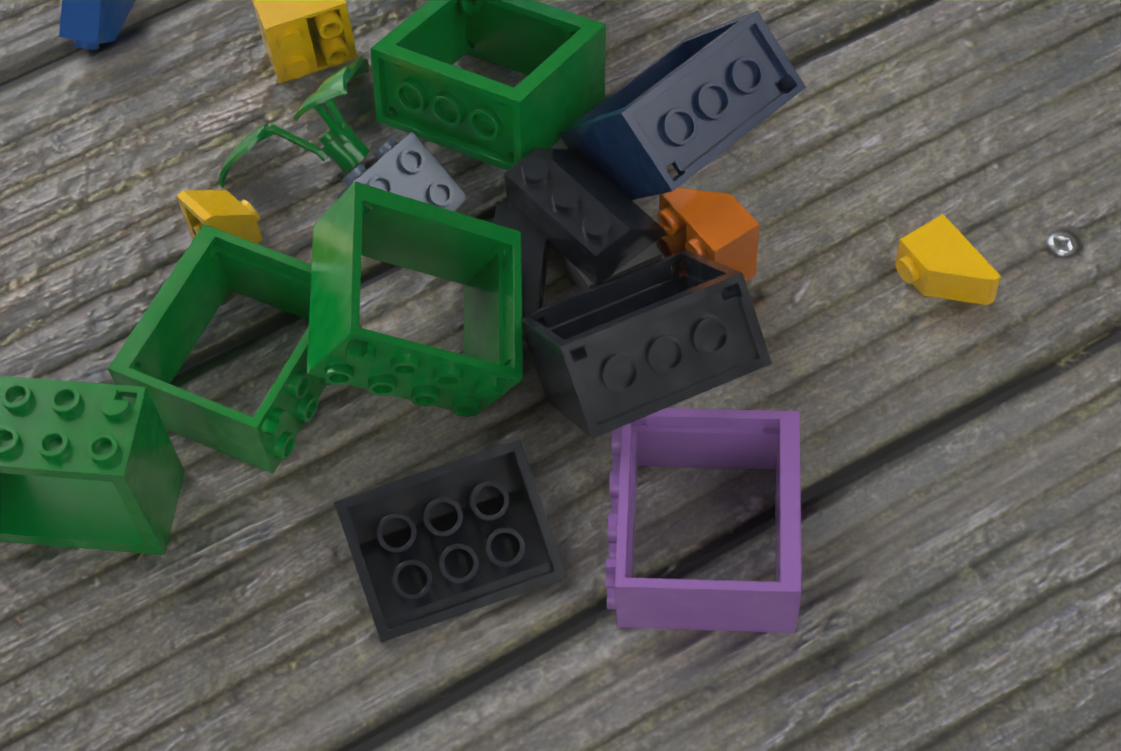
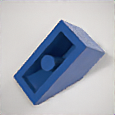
[59,0,135,49]

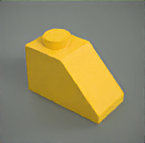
[176,190,263,244]
[895,214,1001,305]

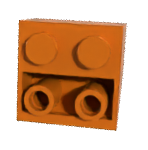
[657,188,759,281]

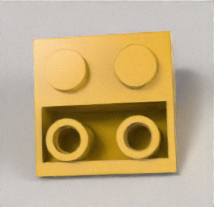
[252,0,358,84]

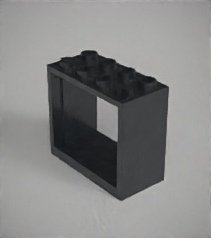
[522,250,772,439]

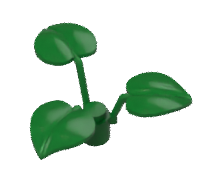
[218,56,370,188]

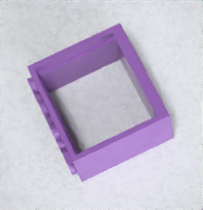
[605,408,802,633]

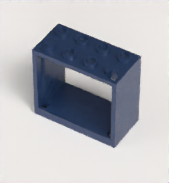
[558,10,806,200]

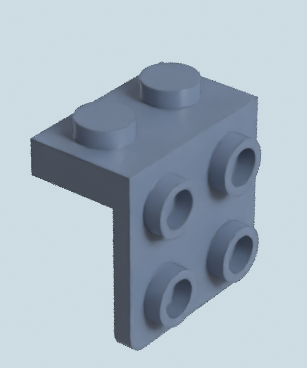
[336,132,466,211]

